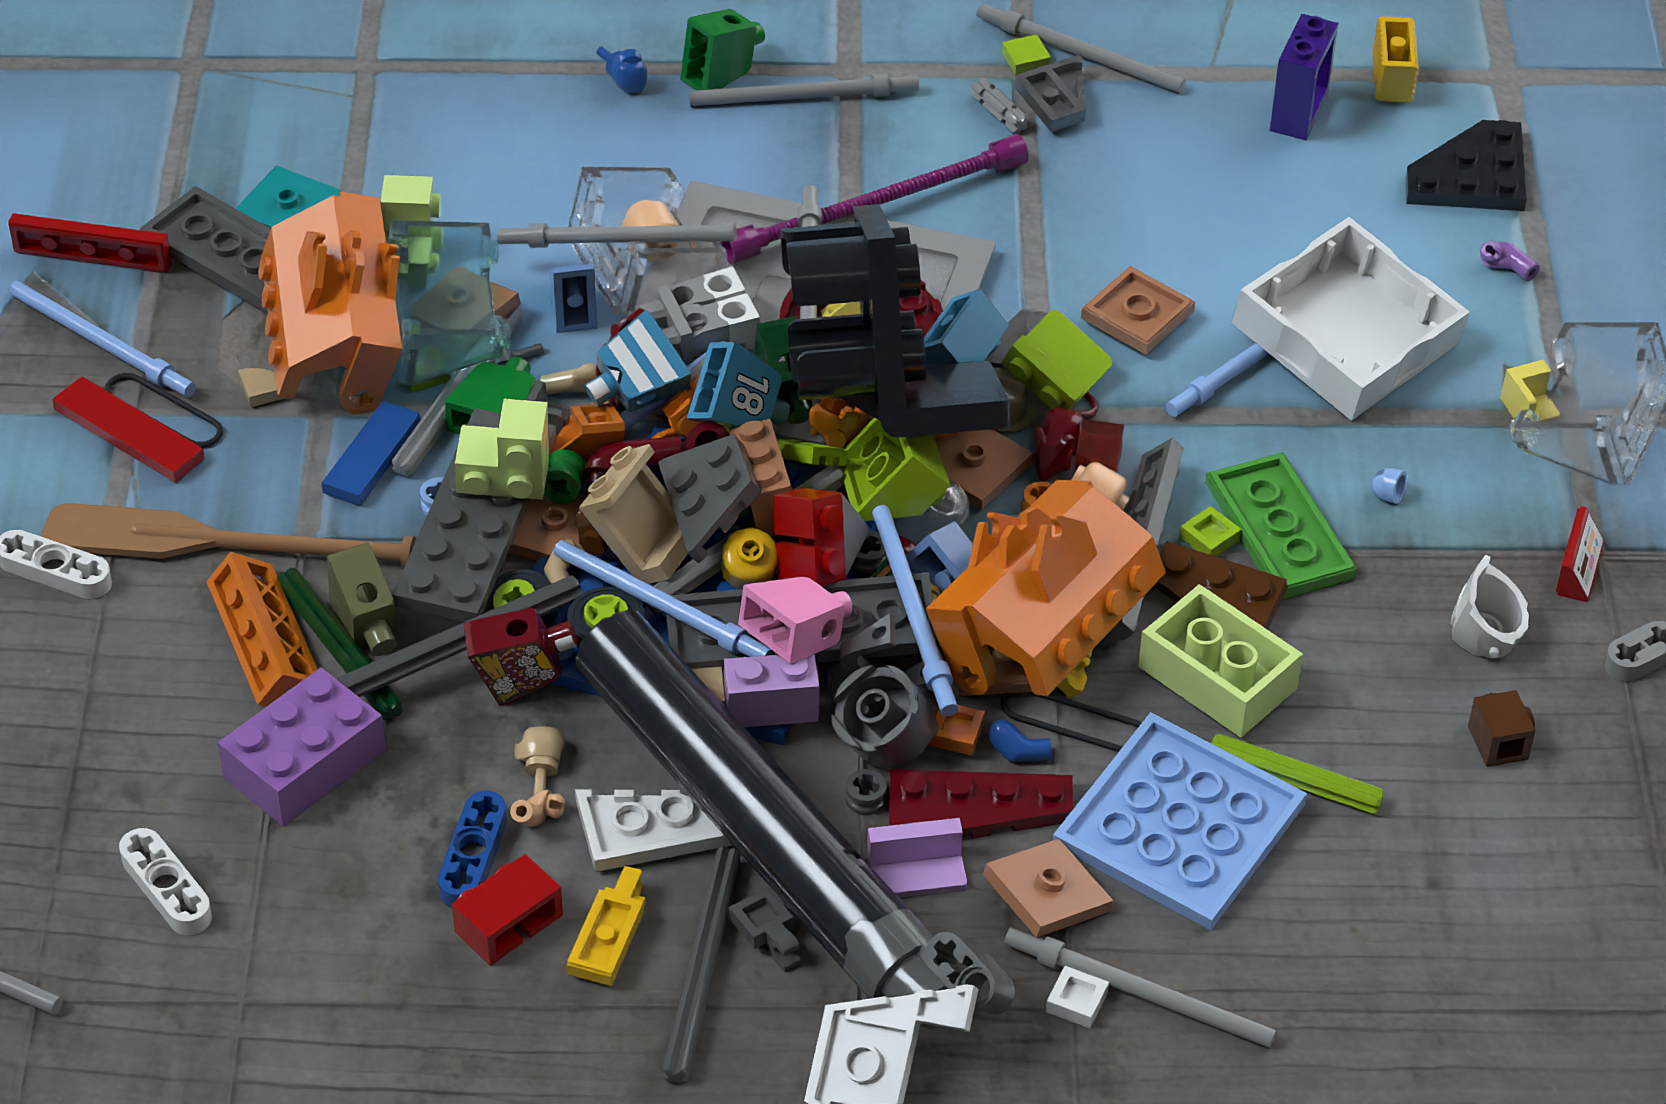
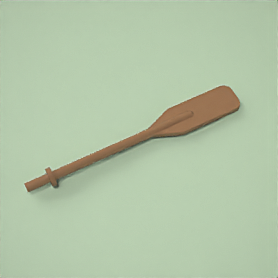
[42,503,416,570]

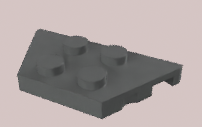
[658,434,761,563]

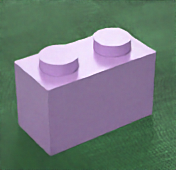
[724,654,819,727]

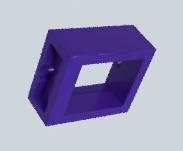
[1269,13,1339,141]

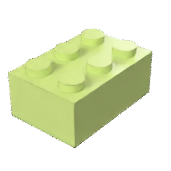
[1138,584,1303,738]

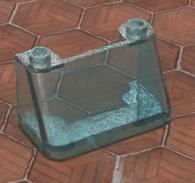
[388,220,511,386]

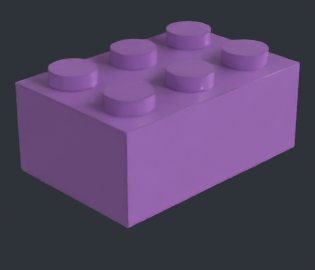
[217,668,386,827]

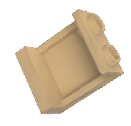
[579,444,688,584]

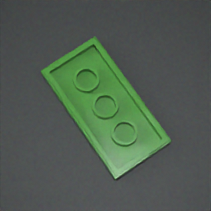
[1205,452,1357,600]

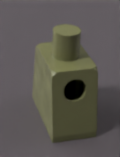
[327,542,397,656]

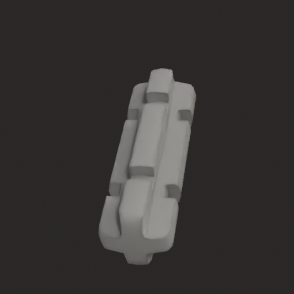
[971,78,1029,134]

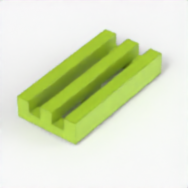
[777,439,848,466]

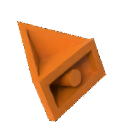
[549,403,625,463]

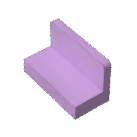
[867,818,967,898]

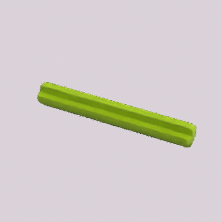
[1211,734,1384,814]

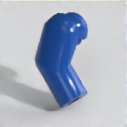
[988,719,1051,762]

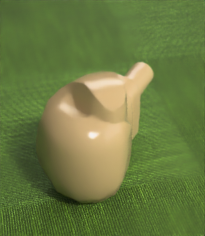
[514,726,565,795]

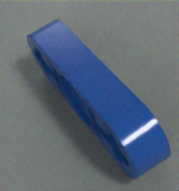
[438,791,507,908]

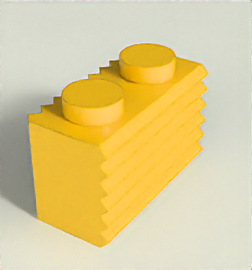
[1372,16,1419,102]

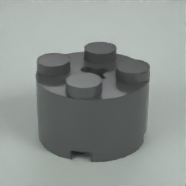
[832,665,939,771]

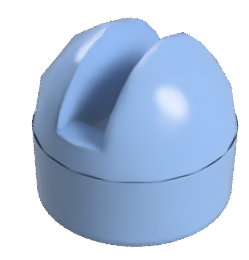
[1371,468,1407,504]

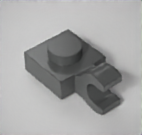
[729,887,800,971]

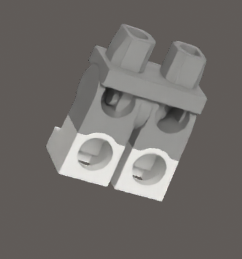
[638,266,760,365]

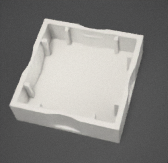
[1231,217,1470,421]

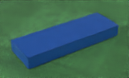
[321,401,421,506]

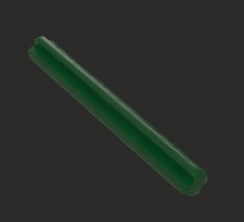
[277,568,403,721]

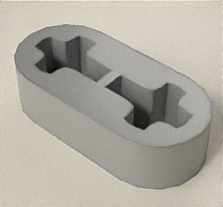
[1604,621,1666,682]

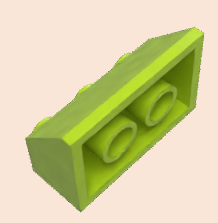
[839,417,950,521]

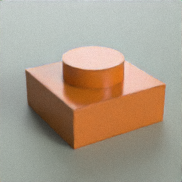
[929,705,985,756]

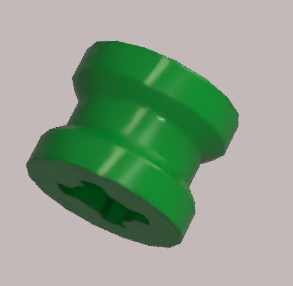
[544,449,586,504]

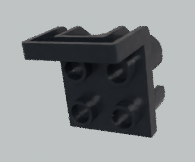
[781,204,1010,437]

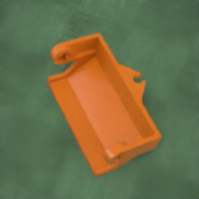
[258,191,402,414]
[926,480,1166,696]

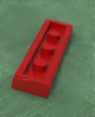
[8,213,172,273]
[52,376,205,483]

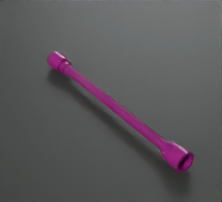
[720,134,1029,264]

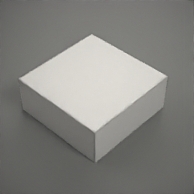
[1046,966,1109,1028]

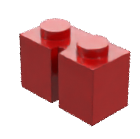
[773,488,846,586]
[452,854,563,966]

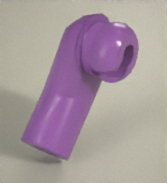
[1480,240,1540,281]

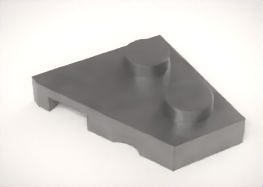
[1014,55,1086,132]

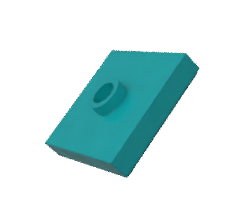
[235,165,343,228]

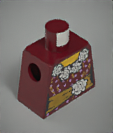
[463,608,578,706]

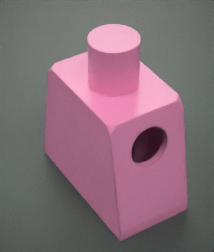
[738,577,853,663]

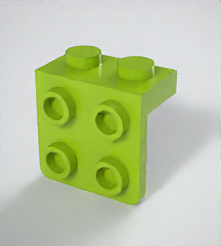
[1001,310,1112,410]

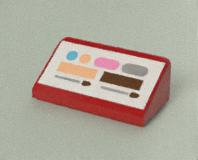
[1556,506,1604,602]

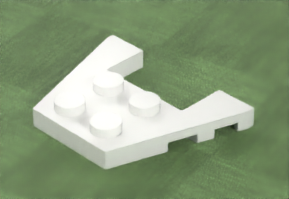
[804,984,979,1104]

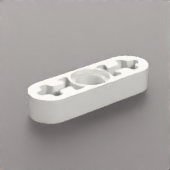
[0,530,112,599]
[119,828,212,936]

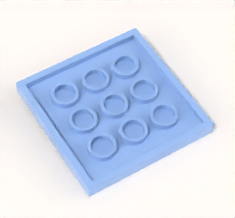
[1053,712,1307,931]

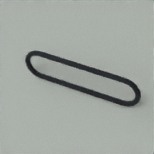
[104,373,223,448]
[1000,692,1142,752]

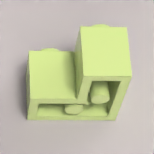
[380,175,443,291]
[455,399,549,500]

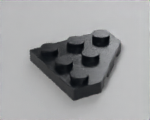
[1405,120,1527,211]

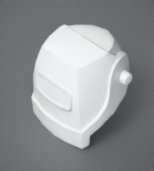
[1451,555,1529,659]

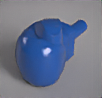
[596,47,648,94]

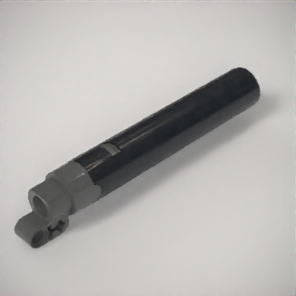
[575,610,1015,1030]

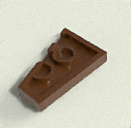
[1154,541,1288,630]

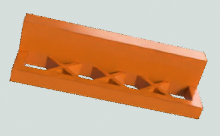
[206,552,318,707]

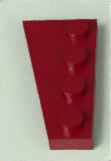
[889,769,1073,838]

